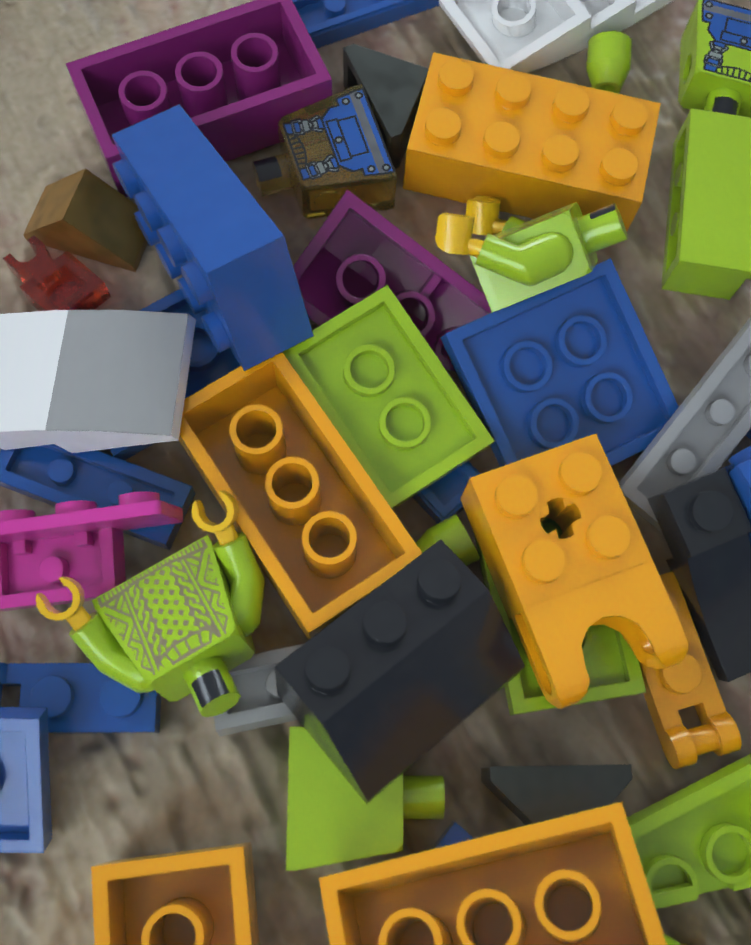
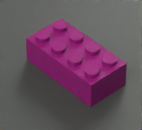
[66,0,333,197]

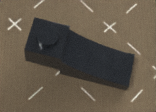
[648,468,751,682]

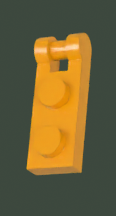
[639,571,742,770]

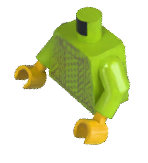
[435,195,628,313]
[36,491,265,717]

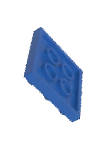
[440,258,679,467]

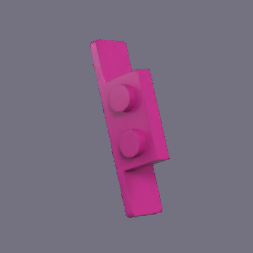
[0,491,183,611]

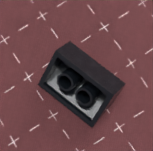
[275,539,525,804]

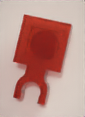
[3,235,111,311]

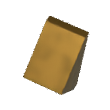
[23,168,148,272]

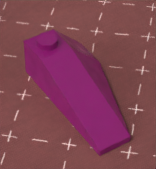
[293,189,492,372]

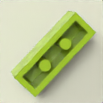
[661,108,751,300]

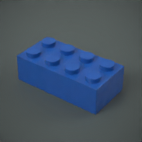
[112,104,314,371]

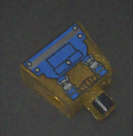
[252,84,397,219]

